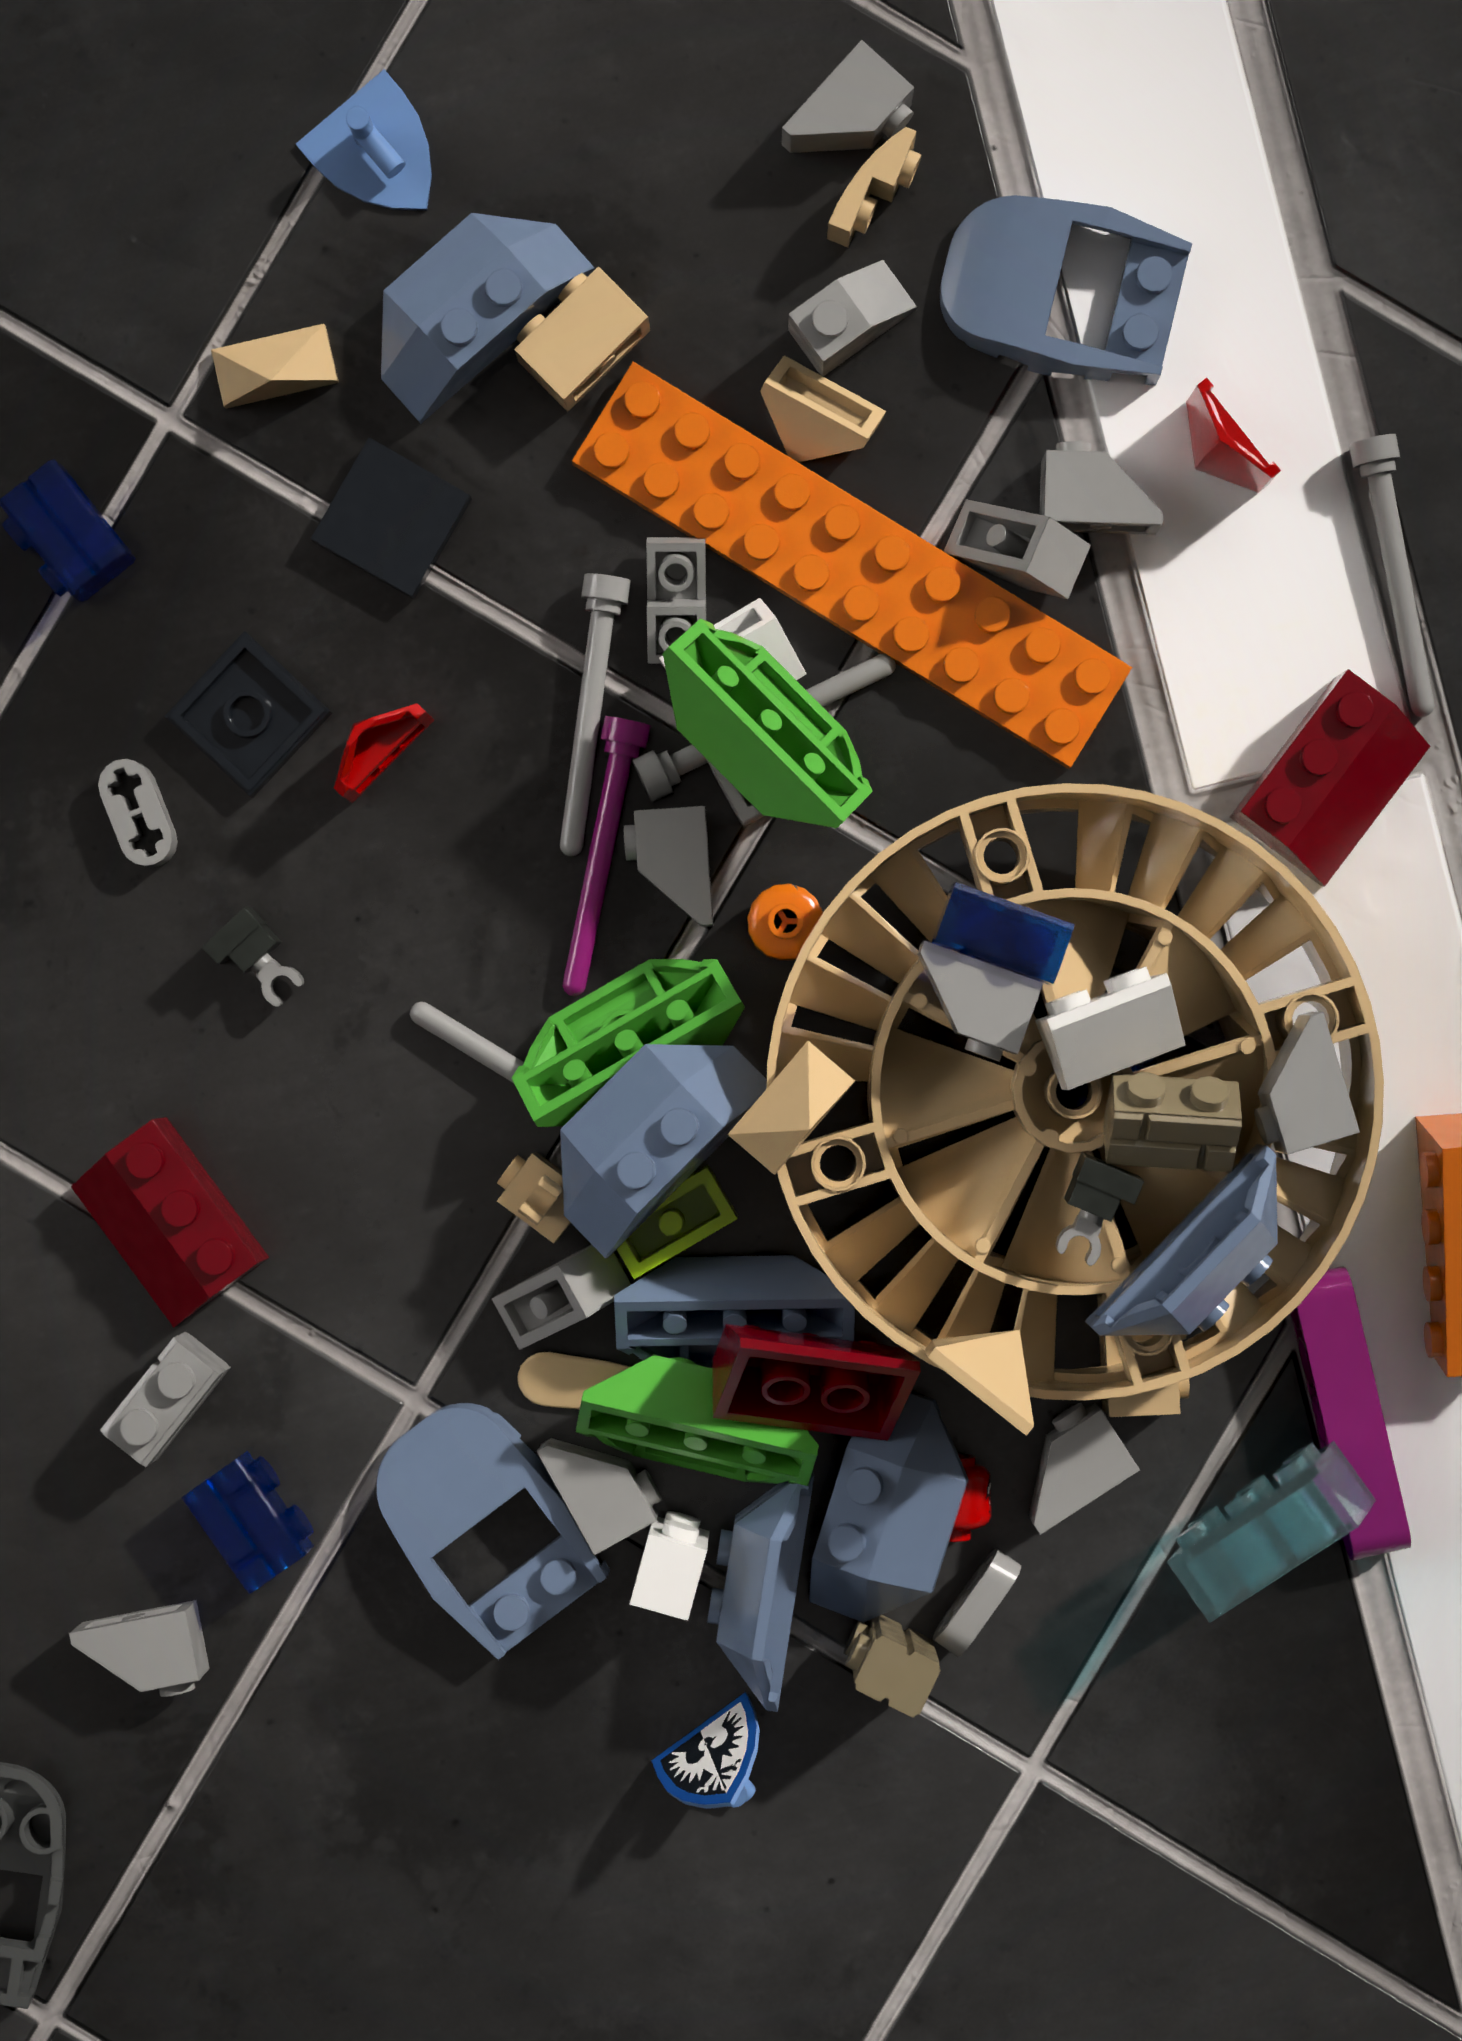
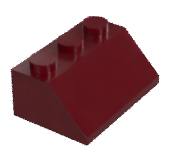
[1230,669,1431,887]
[71,1117,269,1327]
[713,1324,921,1441]

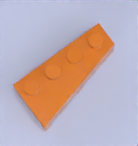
[1415,1113,1462,1377]

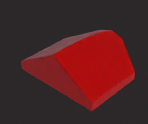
[1186,377,1281,493]
[334,703,434,803]

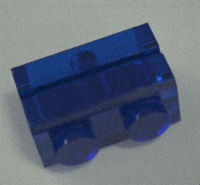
[0,459,136,602]
[931,882,1075,985]
[181,1450,314,1594]

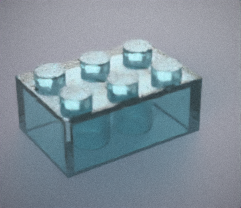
[1167,1441,1376,1623]

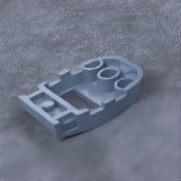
[939,195,1192,385]
[376,1403,610,1660]

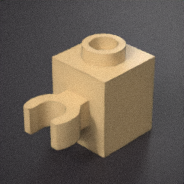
[497,1151,571,1243]

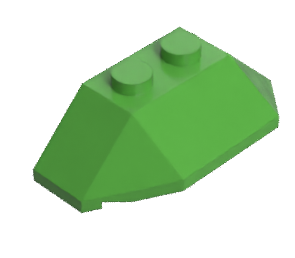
[663,618,873,828]
[512,959,745,1127]
[576,1355,819,1486]

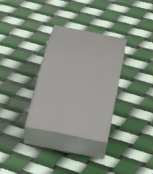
[646,537,706,664]

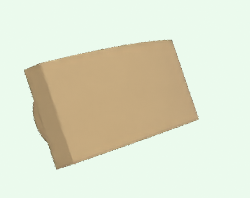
[827,127,922,247]

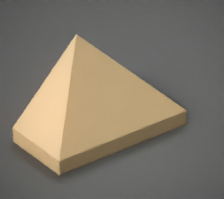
[211,324,339,409]
[760,355,886,463]
[728,1041,855,1175]
[925,1330,1034,1436]

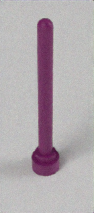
[563,716,651,996]

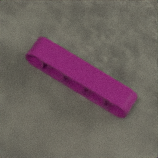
[1290,1266,1411,1561]

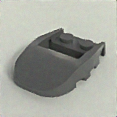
[0,1762,66,2009]

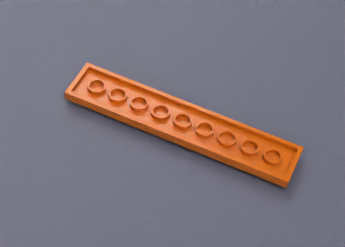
[572,361,1133,769]

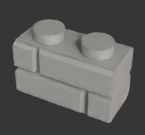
[100,1331,231,1467]

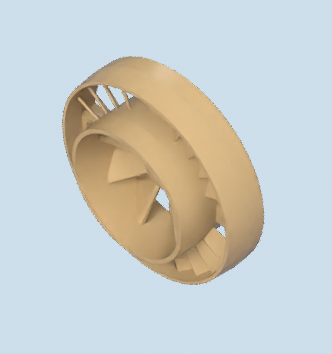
[766,783,1384,1401]

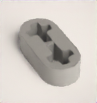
[98,759,178,868]
[933,1548,1021,1657]

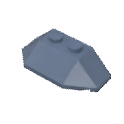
[381,213,595,424]
[560,1044,767,1258]
[1085,1144,1278,1336]
[614,1255,855,1368]
[809,1391,969,1623]
[707,1470,814,1712]

